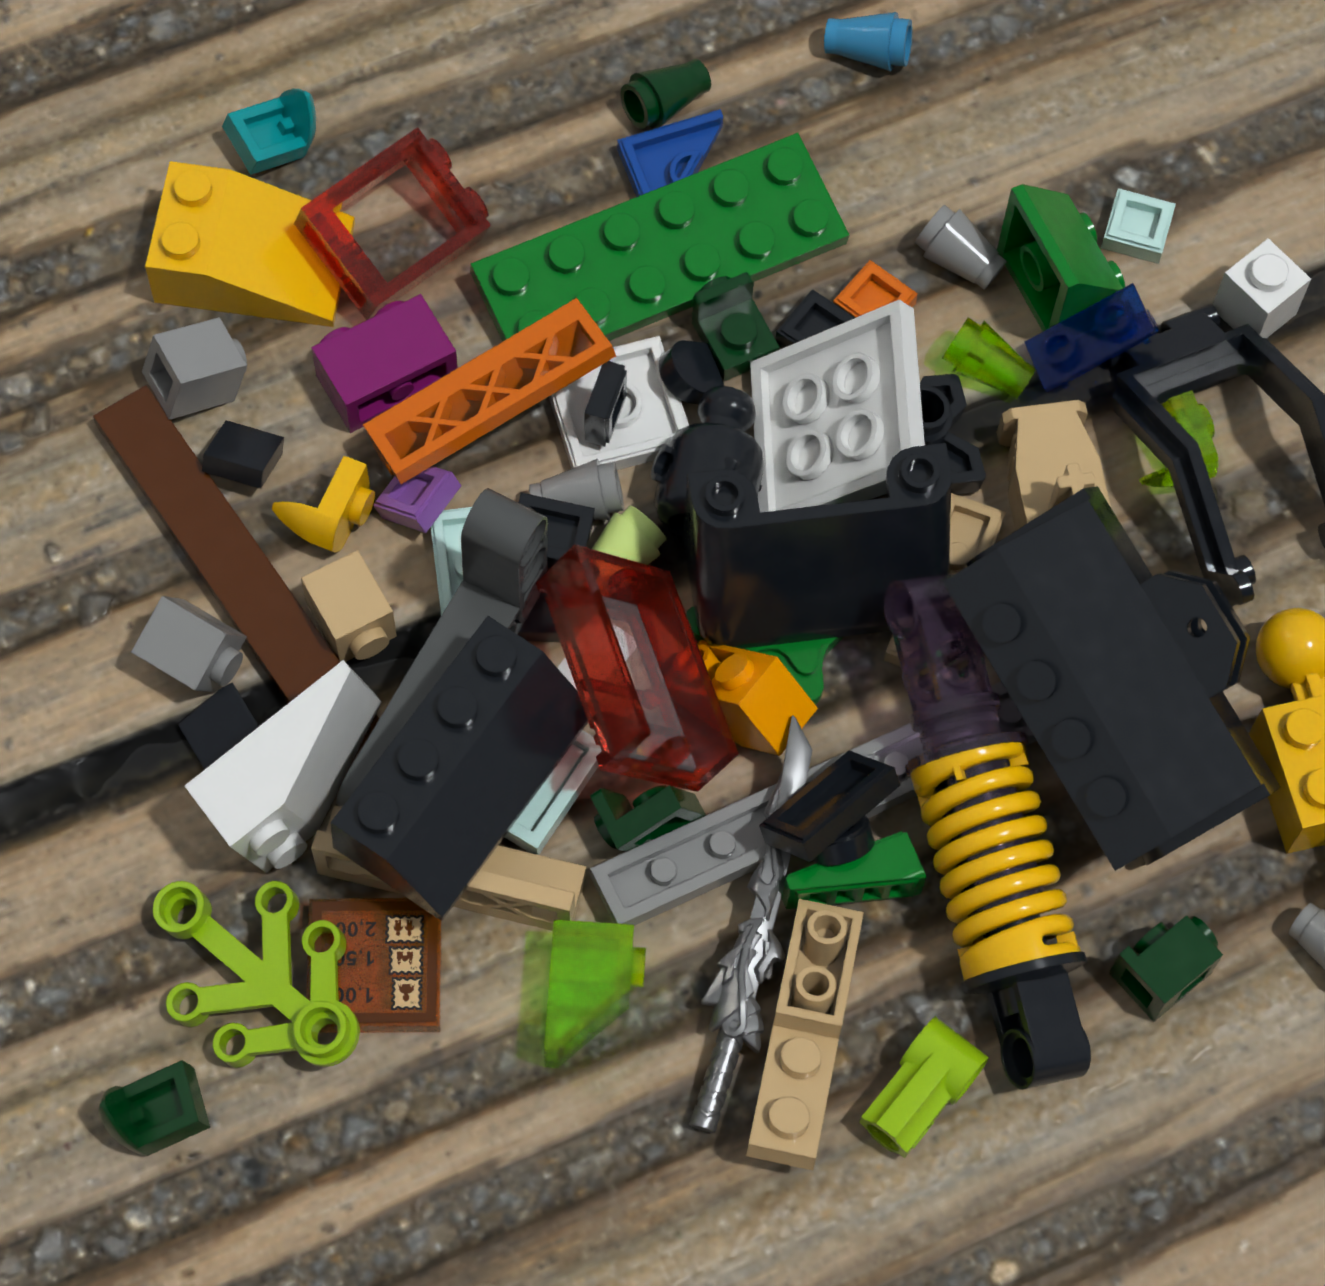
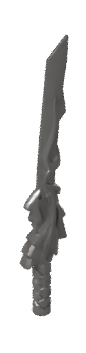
[689,716,813,1133]

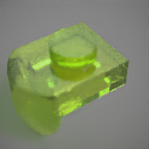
[1139,390,1218,487]

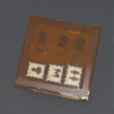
[306,898,442,1033]

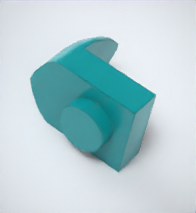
[222,88,316,175]

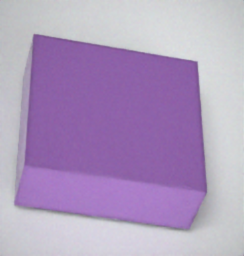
[373,466,461,533]

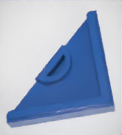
[617,109,723,197]

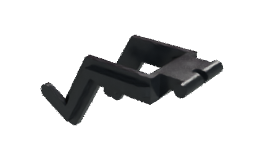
[1100,304,1325,607]

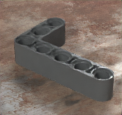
[336,488,548,808]

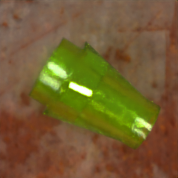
[941,317,1037,399]

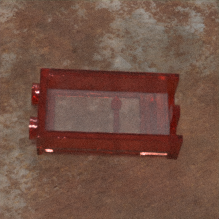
[536,544,739,792]

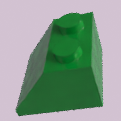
[997,184,1126,347]

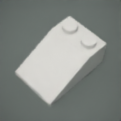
[185,660,382,873]

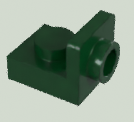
[692,272,780,381]
[590,785,706,852]

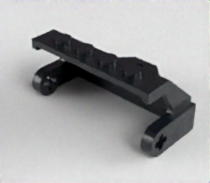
[942,486,1281,871]

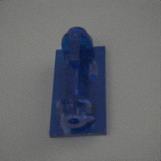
[1024,283,1160,392]

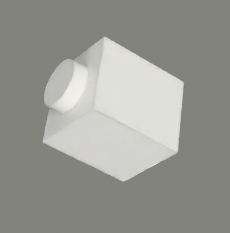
[1213,238,1311,339]

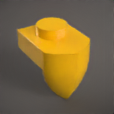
[272,456,375,553]

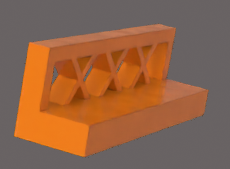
[363,298,616,484]

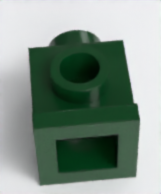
[1109,915,1223,1022]

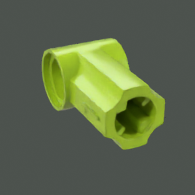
[859,1016,989,1158]

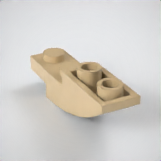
[746,899,864,1171]

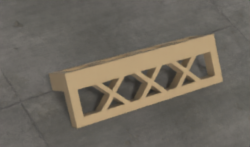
[311,805,587,935]

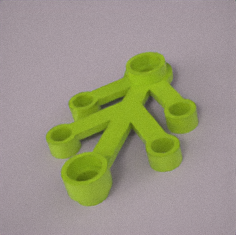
[153,881,360,1068]

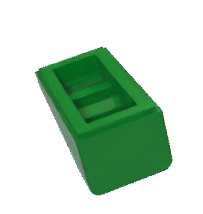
[781,831,926,909]

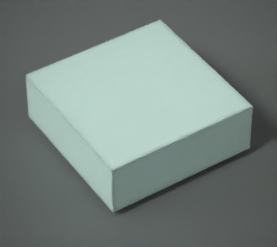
[1101,188,1176,264]

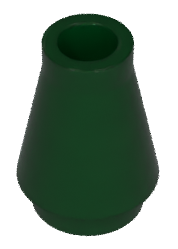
[620,59,711,129]

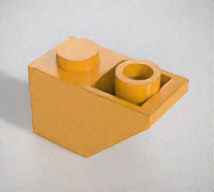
[662,640,818,756]

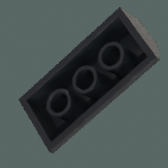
[330,616,595,921]

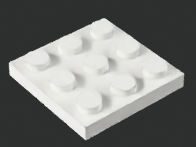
[750,300,925,513]

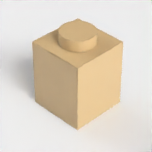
[301,550,397,662]

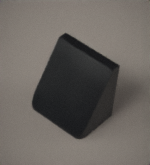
[178,682,259,770]

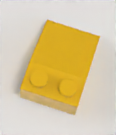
[145,161,355,327]

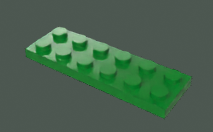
[470,133,850,341]

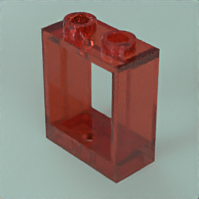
[294,127,491,320]

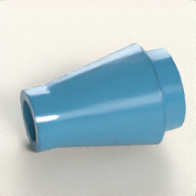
[824,12,913,71]

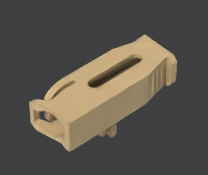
[997,400,1111,531]

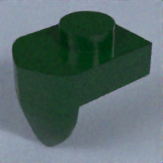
[98,1060,210,1156]

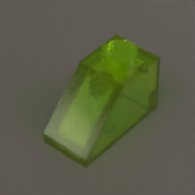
[544,920,646,1068]

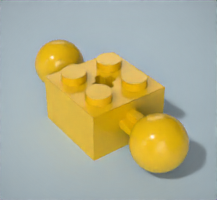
[1249,608,1325,854]

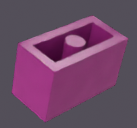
[311,294,458,433]

